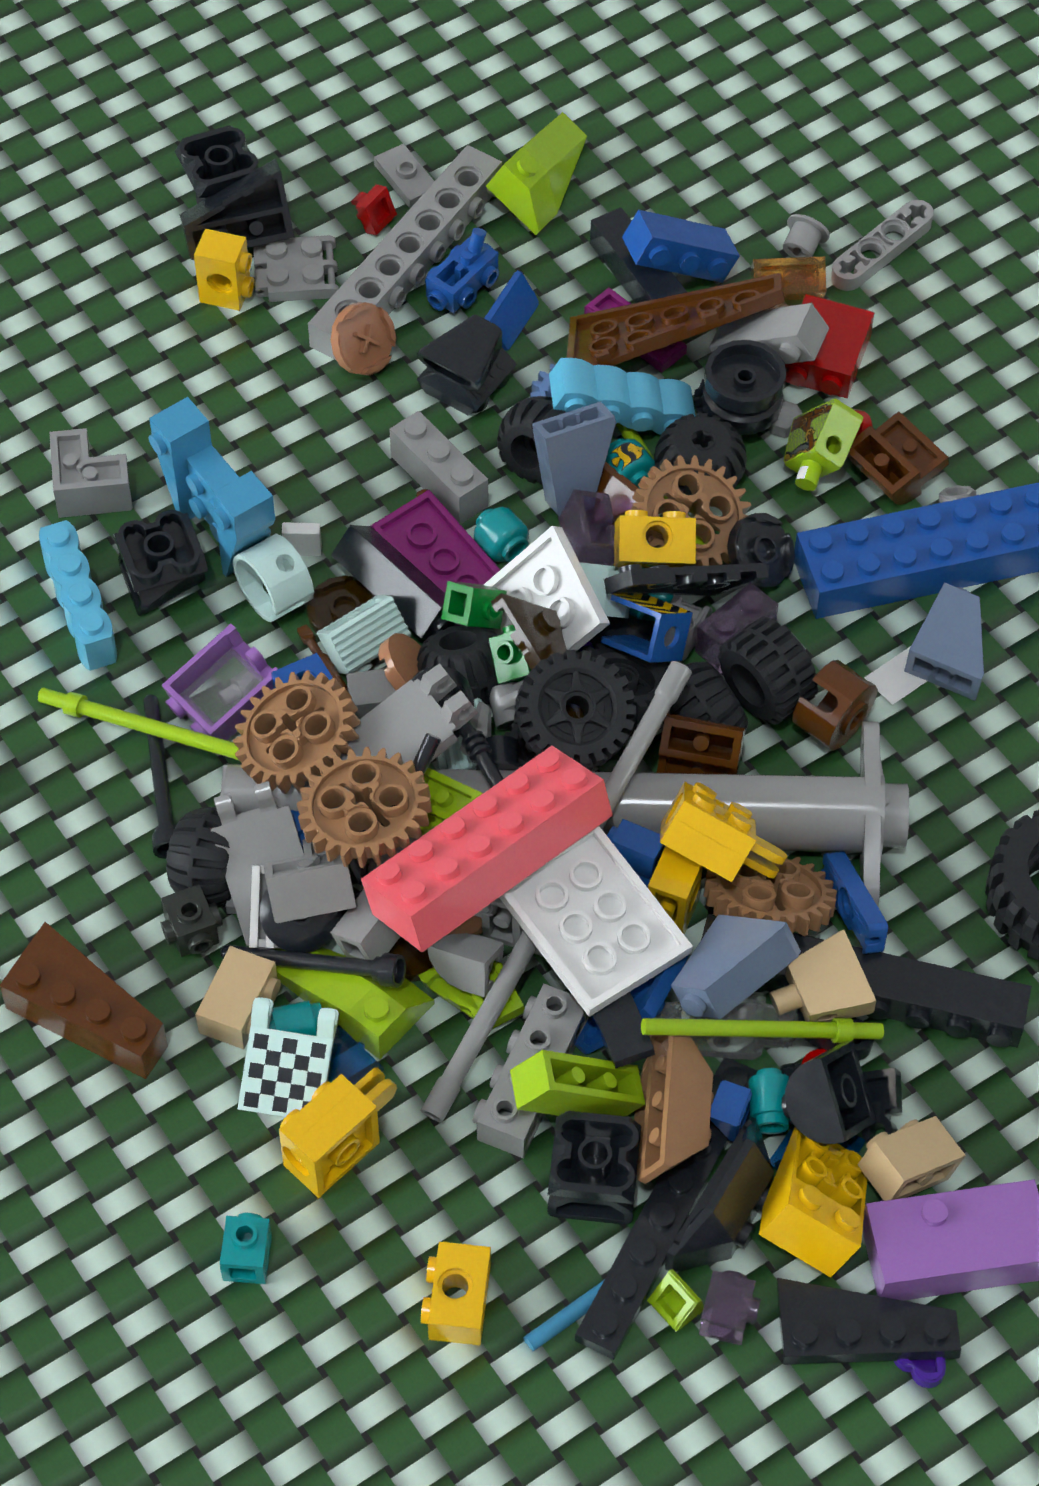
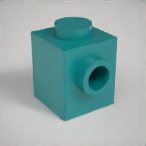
[220,1213,272,1284]

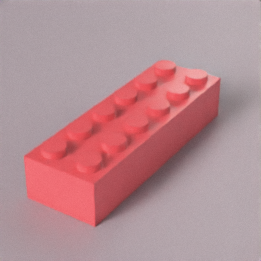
[361,746,613,952]

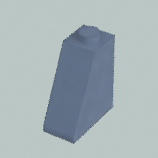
[532,401,616,517]
[904,583,984,701]
[671,914,801,1019]

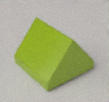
[647,1269,705,1332]

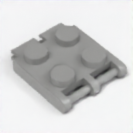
[253,235,339,302]

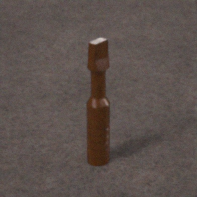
[297,624,347,690]

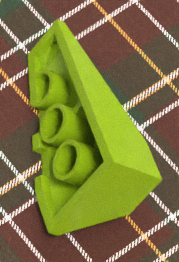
[486,112,587,235]
[270,947,435,1060]

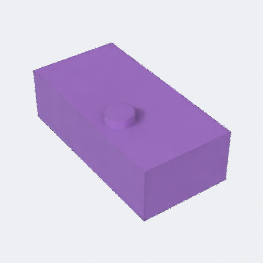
[862,1179,1039,1301]

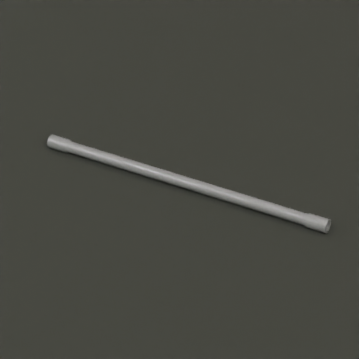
[420,661,692,1123]

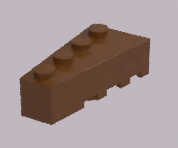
[0,922,168,1079]

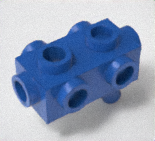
[425,228,499,313]

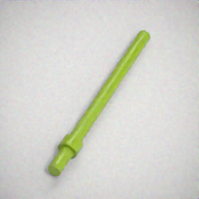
[38,688,239,760]
[641,1018,884,1043]

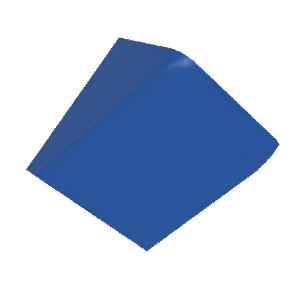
[710,1080,752,1141]

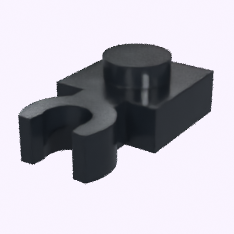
[862,1068,902,1143]

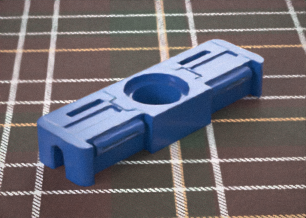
[821,851,888,954]

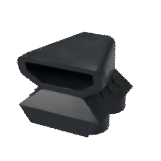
[175,125,259,204]
[417,315,517,416]
[113,509,208,616]
[547,1111,642,1225]

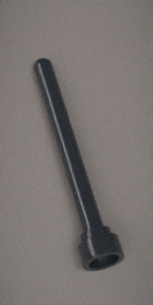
[143,694,176,859]
[220,945,406,988]

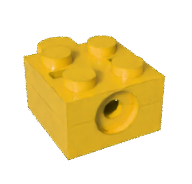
[660,781,788,882]
[279,1068,397,1198]

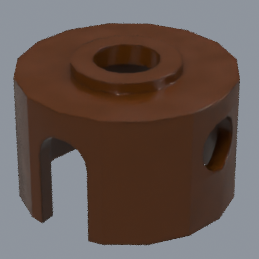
[792,660,878,750]

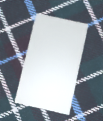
[864,646,927,705]

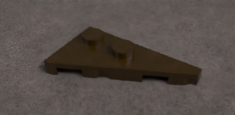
[491,593,584,719]

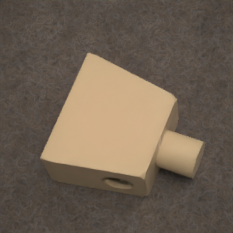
[769,930,876,1022]

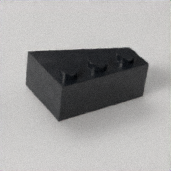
[179,158,295,260]

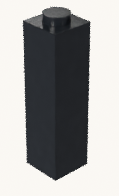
[590,207,687,303]
[331,525,455,639]

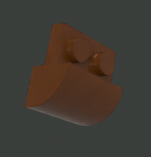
[846,411,949,505]
[657,713,745,775]

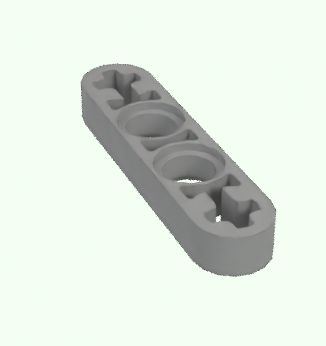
[831,200,934,291]

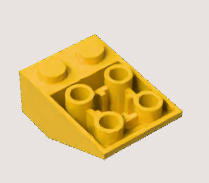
[759,1127,867,1277]

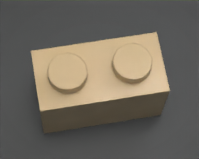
[195,946,281,1049]
[858,1116,966,1201]

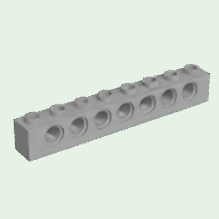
[308,145,502,360]

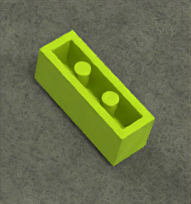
[510,1050,646,1116]

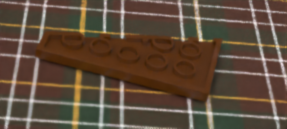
[567,273,784,366]

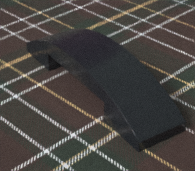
[593,992,655,1069]

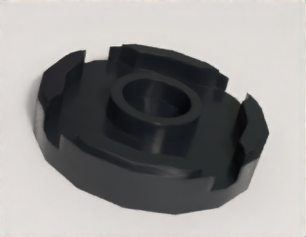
[727,513,795,589]

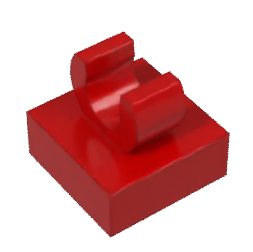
[351,184,397,236]

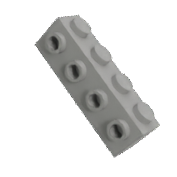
[473,983,589,1159]

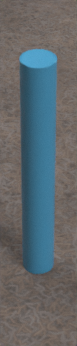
[523,1279,605,1352]

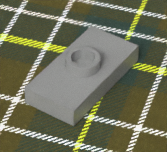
[374,143,434,208]

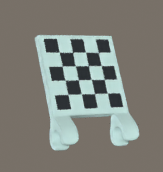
[237,997,339,1117]

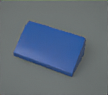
[484,270,539,351]

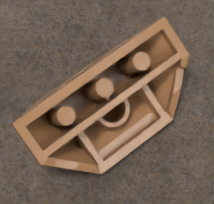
[634,1035,714,1184]

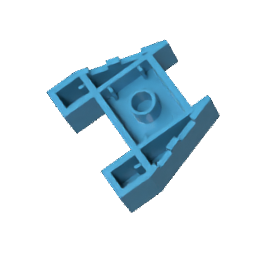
[149,397,275,577]

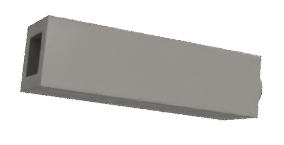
[330,838,417,960]

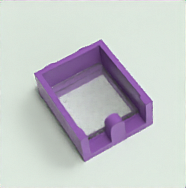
[162,623,277,740]

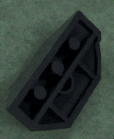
[665,1115,774,1272]

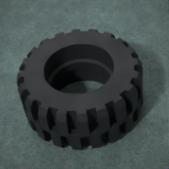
[985,810,1039,961]

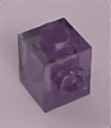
[699,1270,761,1345]

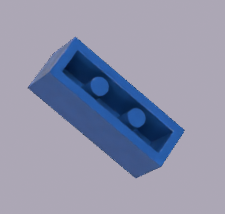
[622,210,740,283]

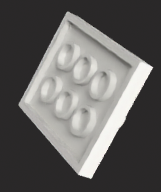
[499,826,693,1017]

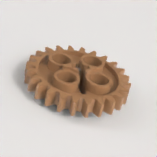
[630,455,751,566]
[233,670,361,794]
[297,747,432,868]
[703,857,837,936]

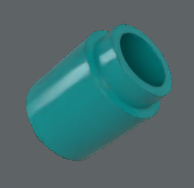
[269,1000,322,1036]
[748,1068,791,1134]

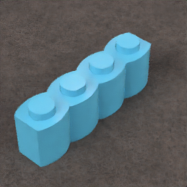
[549,358,696,435]
[39,520,117,671]

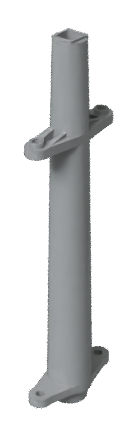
[220,721,909,907]

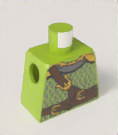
[783,398,864,491]

